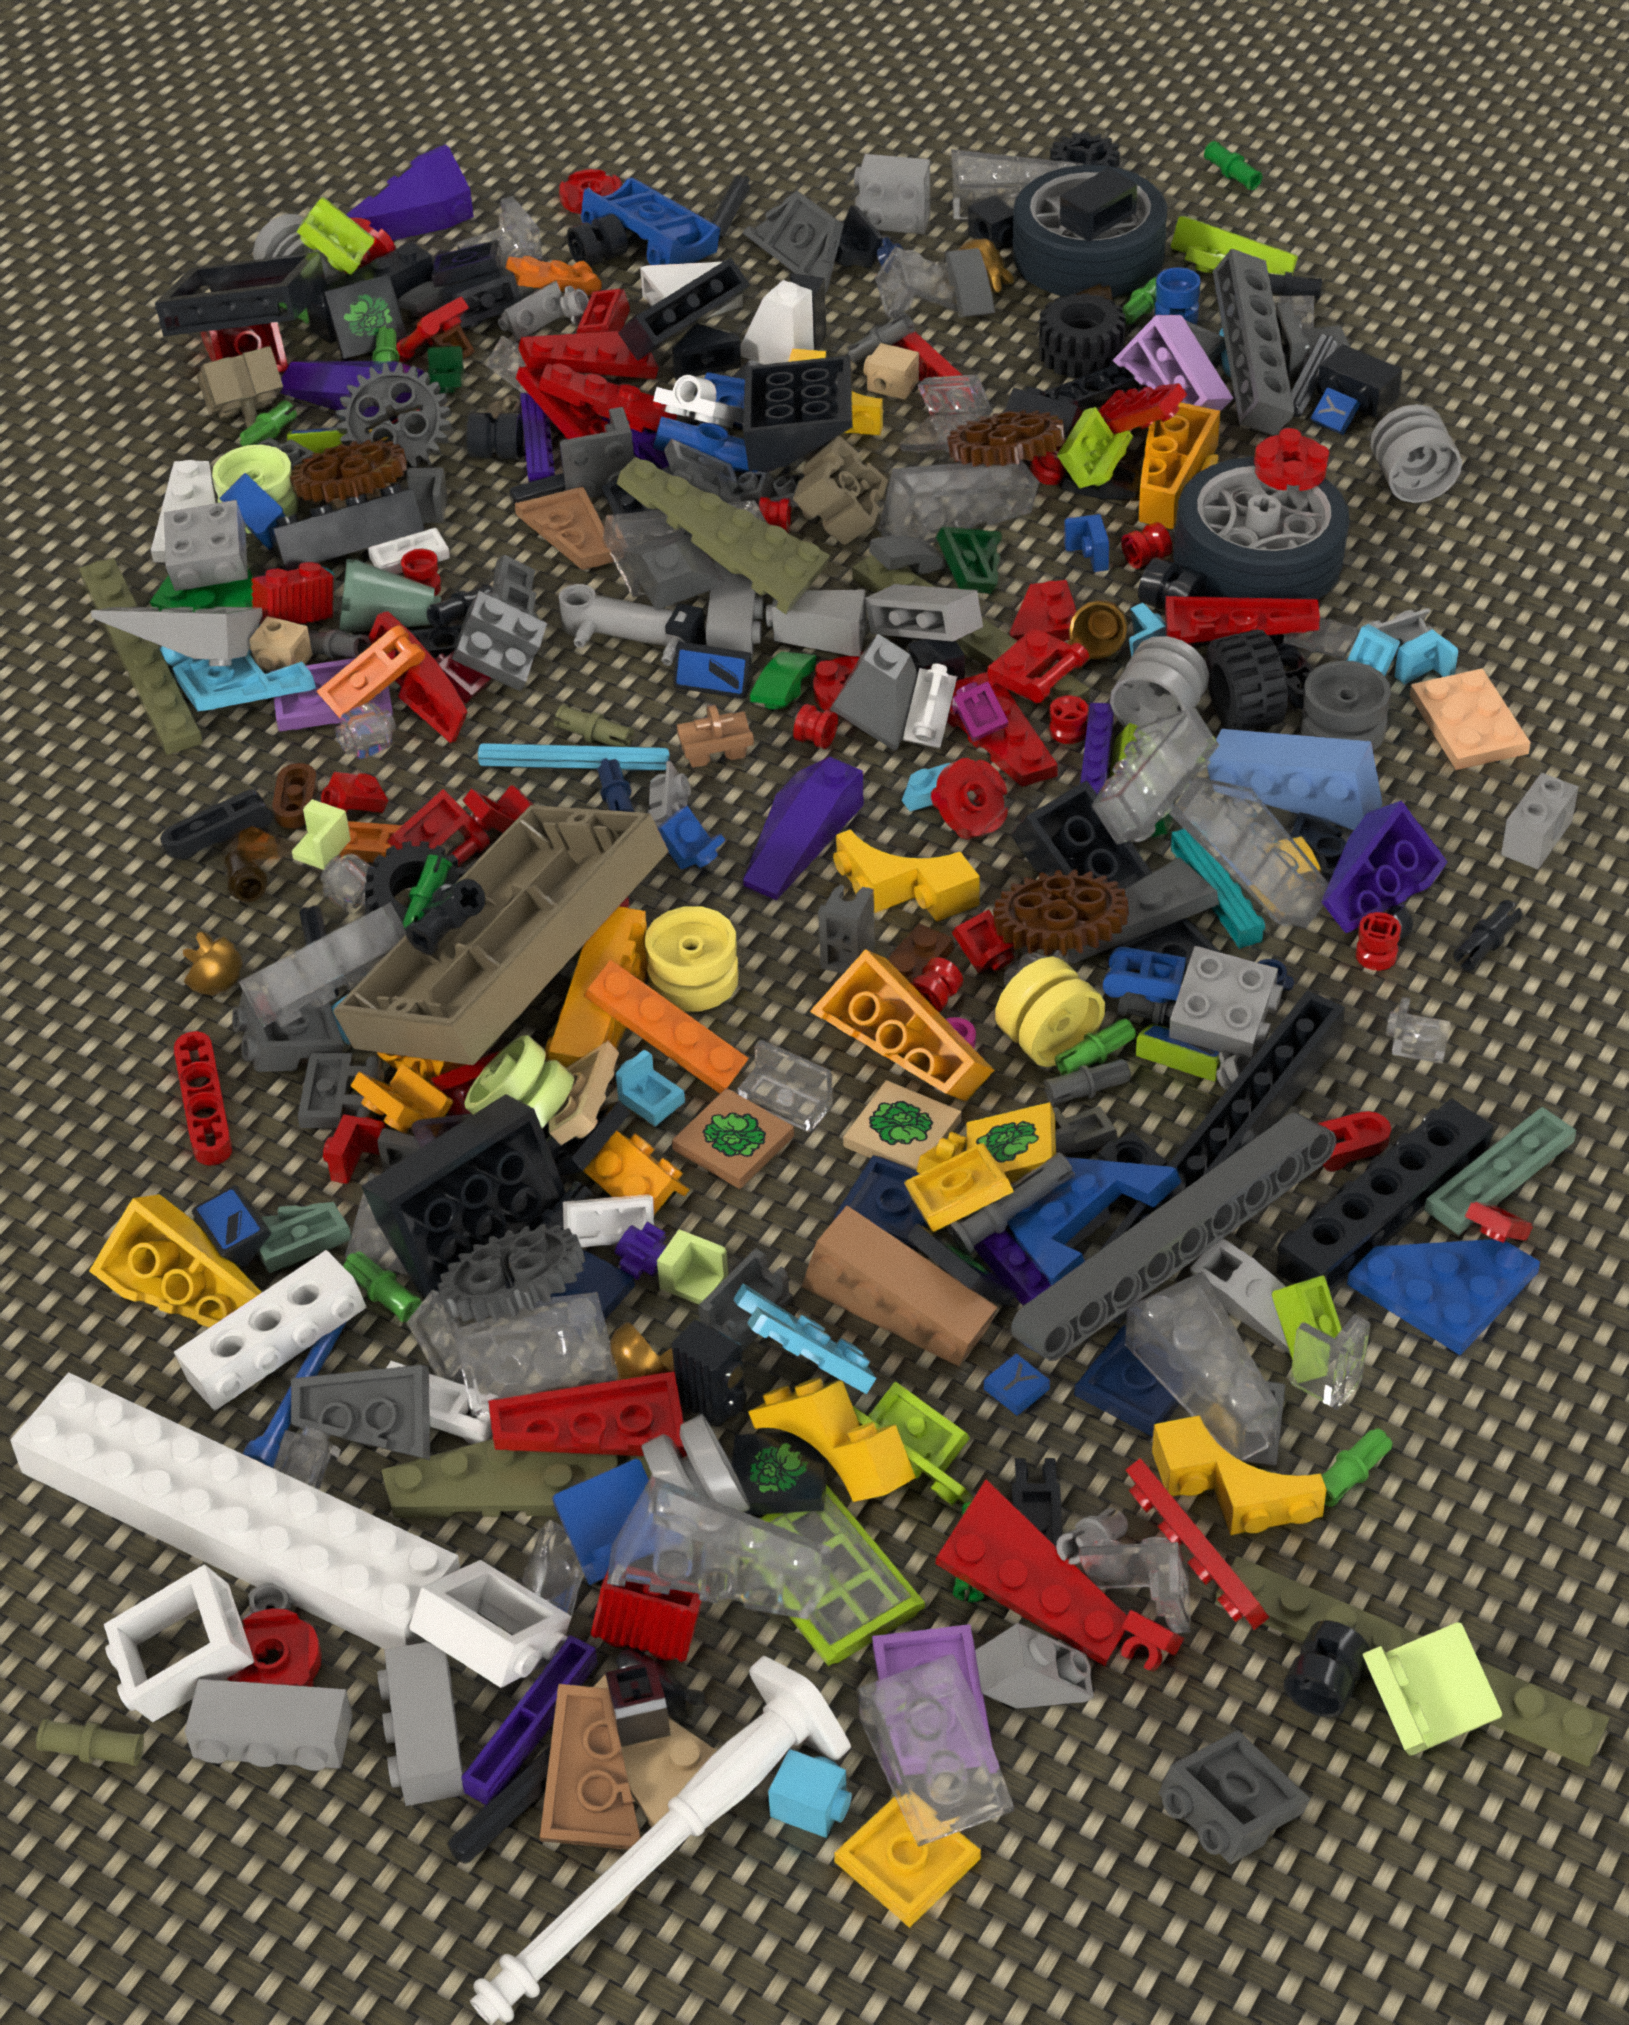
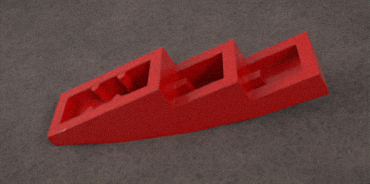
[368,611,468,743]

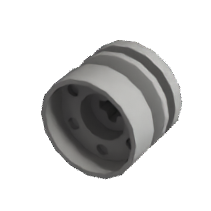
[253,214,341,285]
[1370,404,1462,503]
[1110,636,1210,740]

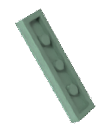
[1425,1107,1577,1235]

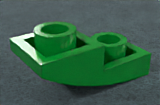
[750,651,816,709]

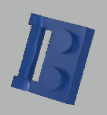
[1103,947,1186,1003]

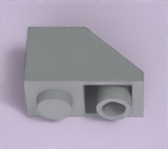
[975,1623,1094,1709]

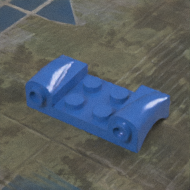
[581,177,720,265]

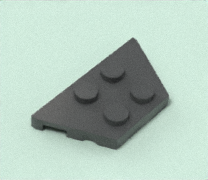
[743,190,844,294]

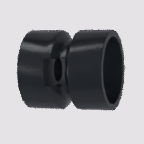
[566,213,628,267]
[467,412,523,460]
[1138,557,1207,609]
[1283,1620,1371,1718]

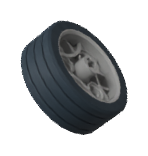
[1013,165,1167,297]
[1173,457,1350,599]

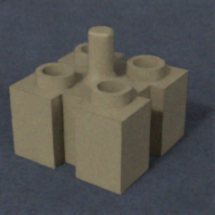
[197,346,283,428]
[793,435,888,546]

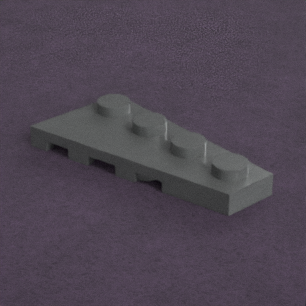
[1064,857,1219,964]

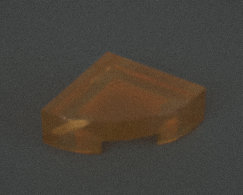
[237,826,279,860]

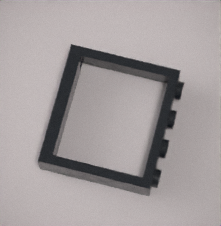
[155,252,327,337]

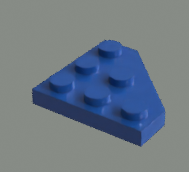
[1347,1239,1540,1355]

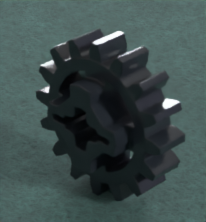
[1050,132,1120,171]

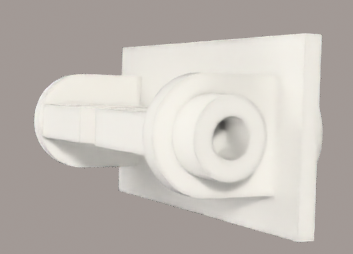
[902,664,957,749]

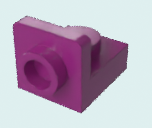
[952,681,1009,742]

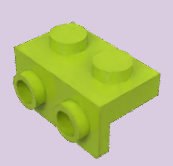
[297,197,375,275]
[1057,407,1133,488]

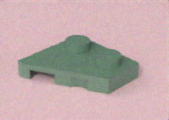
[257,1202,352,1273]

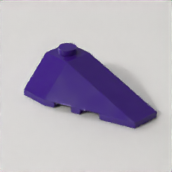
[346,144,474,240]
[278,361,424,417]
[743,757,864,900]
[1321,800,1448,933]

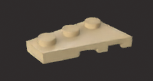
[549,1041,619,1145]
[594,1675,717,1828]

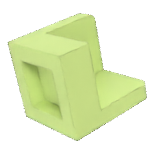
[292,799,351,870]
[657,1229,728,1304]

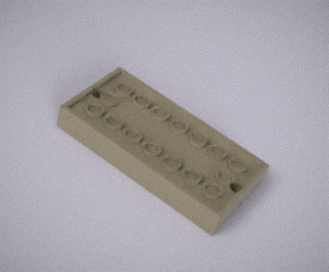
[333,805,669,1065]

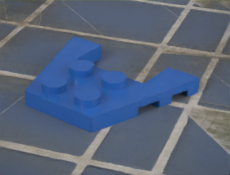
[1005,1157,1181,1286]

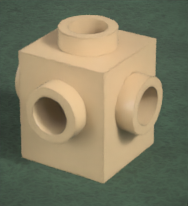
[249,616,313,672]

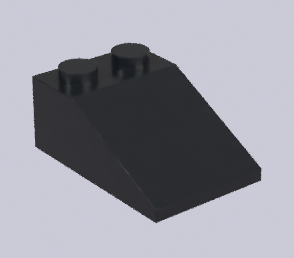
[1010,780,1152,889]

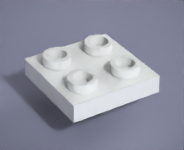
[653,375,744,428]

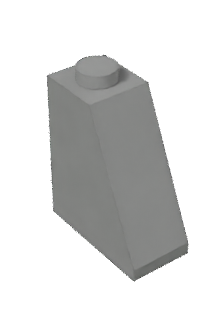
[766,590,867,656]

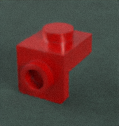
[321,772,389,813]
[462,785,533,833]
[952,909,1016,974]
[323,1114,386,1184]

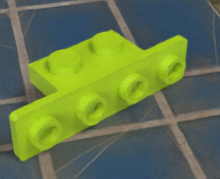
[1171,216,1298,276]
[852,1382,974,1506]

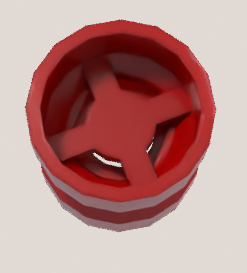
[1029,438,1067,485]
[1121,521,1172,569]
[401,548,441,596]
[1356,912,1401,971]
[911,957,964,1013]

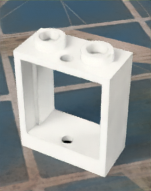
[409,1560,572,1688]
[104,1564,255,1722]

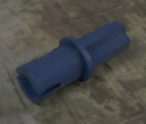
[597,758,635,812]

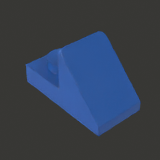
[219,473,286,550]

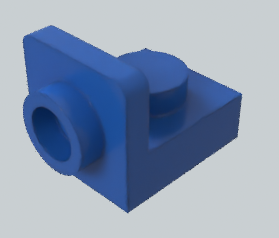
[1064,514,1109,572]
[658,806,725,870]

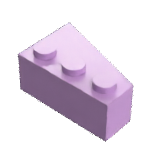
[1112,315,1233,411]

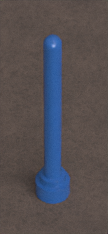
[242,1321,347,1470]

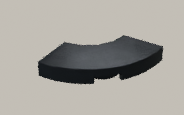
[1289,812,1347,886]

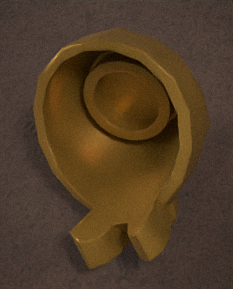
[958,239,1014,293]
[1067,599,1128,669]
[183,932,243,996]
[609,1322,674,1380]

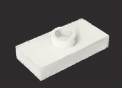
[368,528,450,574]
[563,1194,654,1247]

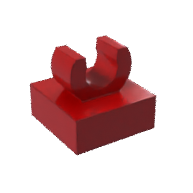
[1121,1610,1184,1672]

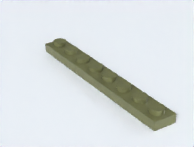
[852,555,1090,709]
[79,557,203,755]
[1216,1556,1610,1767]

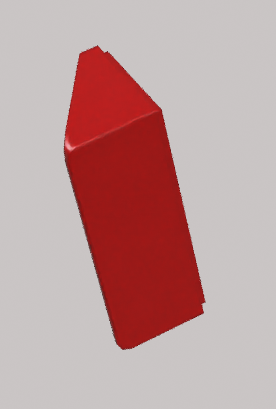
[576,288,630,334]

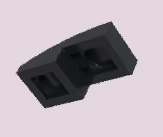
[1061,462,1142,499]

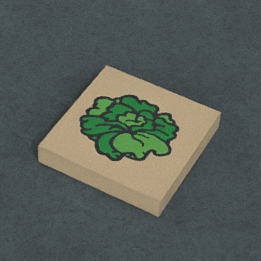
[843,1080,961,1170]

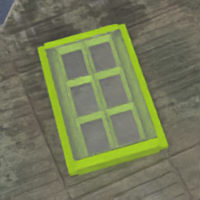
[730,1484,925,1666]

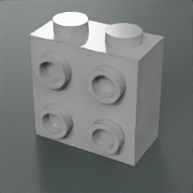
[854,154,930,234]
[164,500,248,591]
[1169,946,1283,1061]

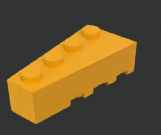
[1139,402,1220,529]
[545,906,648,1068]
[810,949,995,1101]

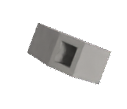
[1190,1238,1291,1355]

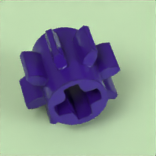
[615,1221,667,1280]

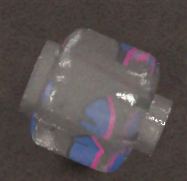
[335,702,396,759]
[320,854,374,914]

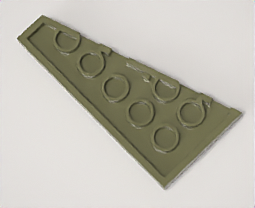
[616,457,831,615]
[381,1439,668,1518]

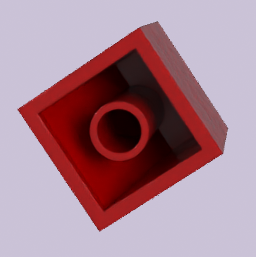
[200,322,288,372]

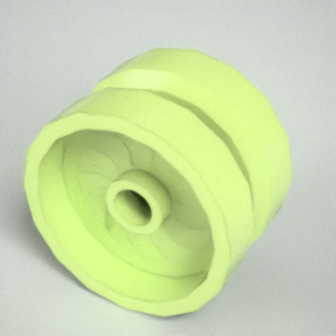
[212,445,298,533]
[464,1035,574,1128]

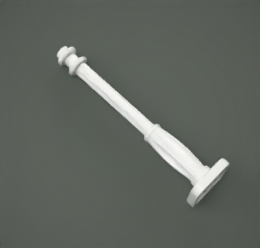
[470,1656,851,2025]

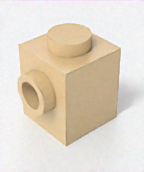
[863,343,919,400]

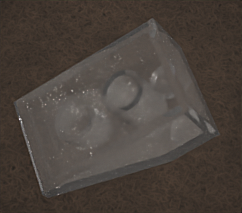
[454,1292,618,1416]
[858,1654,1014,1847]

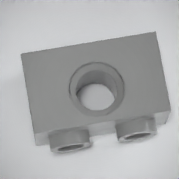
[1501,772,1579,869]

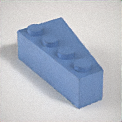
[1205,729,1383,830]

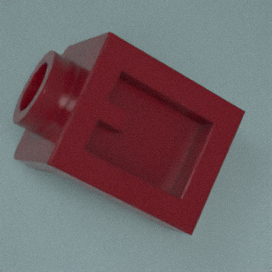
[435,651,492,704]

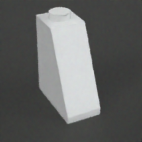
[640,262,745,318]
[740,280,814,364]

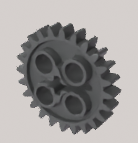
[336,363,452,477]
[438,1224,586,1323]

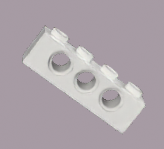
[174,1250,367,1411]

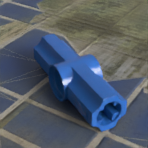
[653,416,758,473]

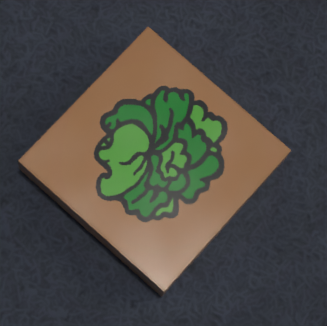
[672,1088,794,1189]

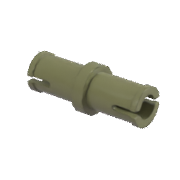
[554,704,634,747]
[36,1719,144,1766]

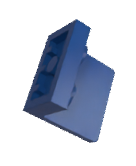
[552,1459,687,1586]

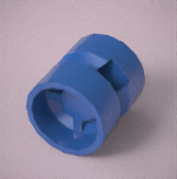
[1154,267,1201,325]

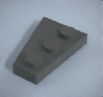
[291,1365,430,1461]

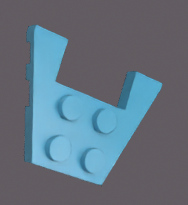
[173,624,316,712]
[733,1284,877,1394]

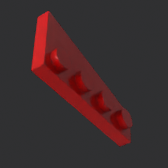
[538,364,678,433]
[1165,596,1320,643]
[935,1480,1127,1666]

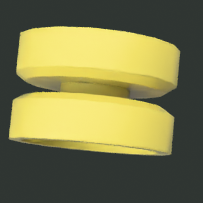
[645,906,739,1012]
[995,956,1105,1067]

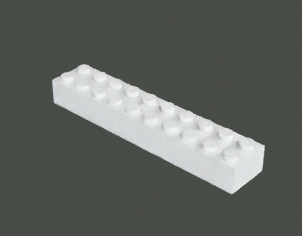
[10,1372,460,1649]

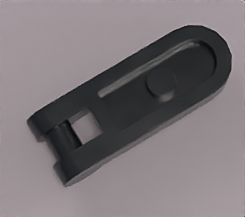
[160,790,273,860]

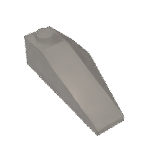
[91,607,262,666]

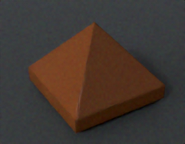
[431,325,475,359]

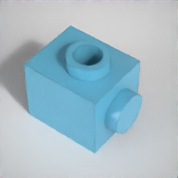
[768,1749,852,1838]

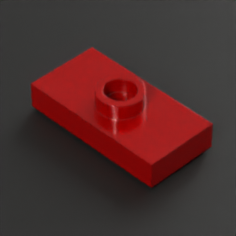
[1464,1201,1533,1243]

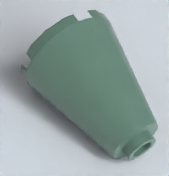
[339,559,441,634]

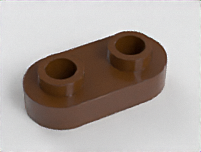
[272,763,318,828]

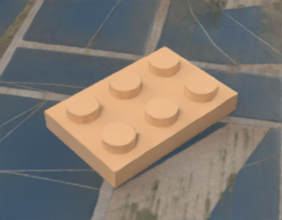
[1410,668,1531,770]

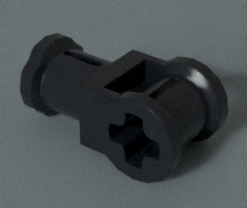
[405,879,485,955]

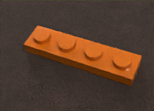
[584,959,749,1094]

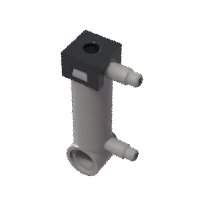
[559,584,705,666]

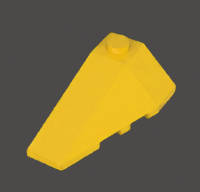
[89,1194,262,1328]

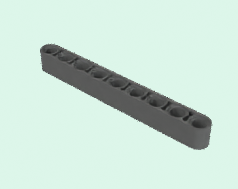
[1011,1113,1336,1361]

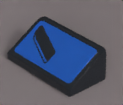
[673,641,753,699]
[191,1185,272,1267]

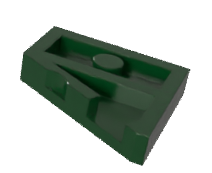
[936,526,1002,594]

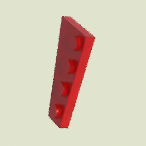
[518,331,659,379]
[515,366,608,439]
[1098,383,1188,434]
[947,672,1058,787]
[488,1371,687,1457]
[1125,1458,1269,1630]

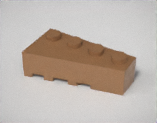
[802,1206,997,1367]

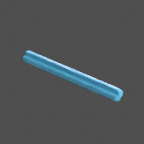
[478,743,670,771]

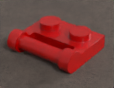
[396,296,469,362]
[988,627,1089,703]
[387,789,490,867]

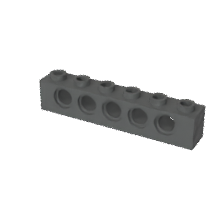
[1213,248,1295,436]

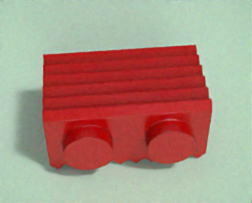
[251,562,334,625]
[590,1565,705,1662]

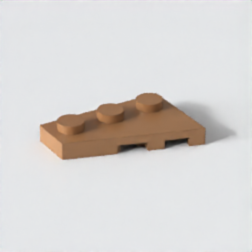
[515,487,617,570]
[540,1684,641,1850]

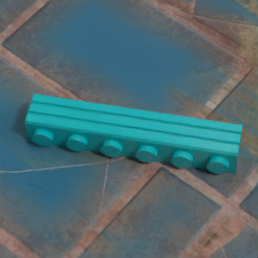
[1171,826,1265,949]

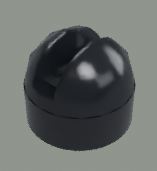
[1386,904,1414,939]

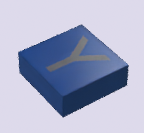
[1310,387,1360,435]
[984,1353,1050,1416]

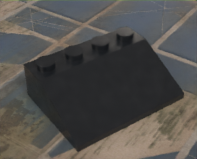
[743,355,853,472]
[362,1094,566,1311]

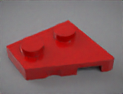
[1009,580,1077,641]

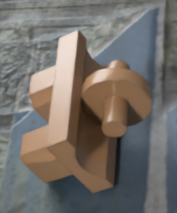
[676,704,754,768]

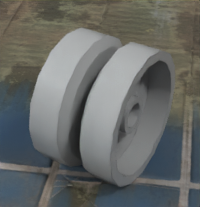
[642,1414,750,1540]

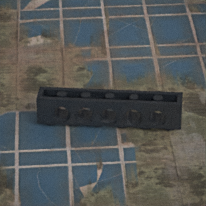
[1276,1098,1494,1292]

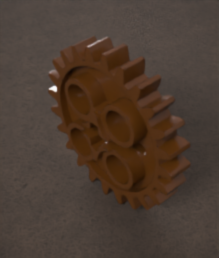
[947,410,1065,467]
[290,440,407,502]
[993,870,1129,956]

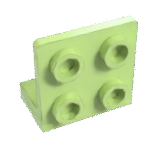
[1363,1622,1502,1756]

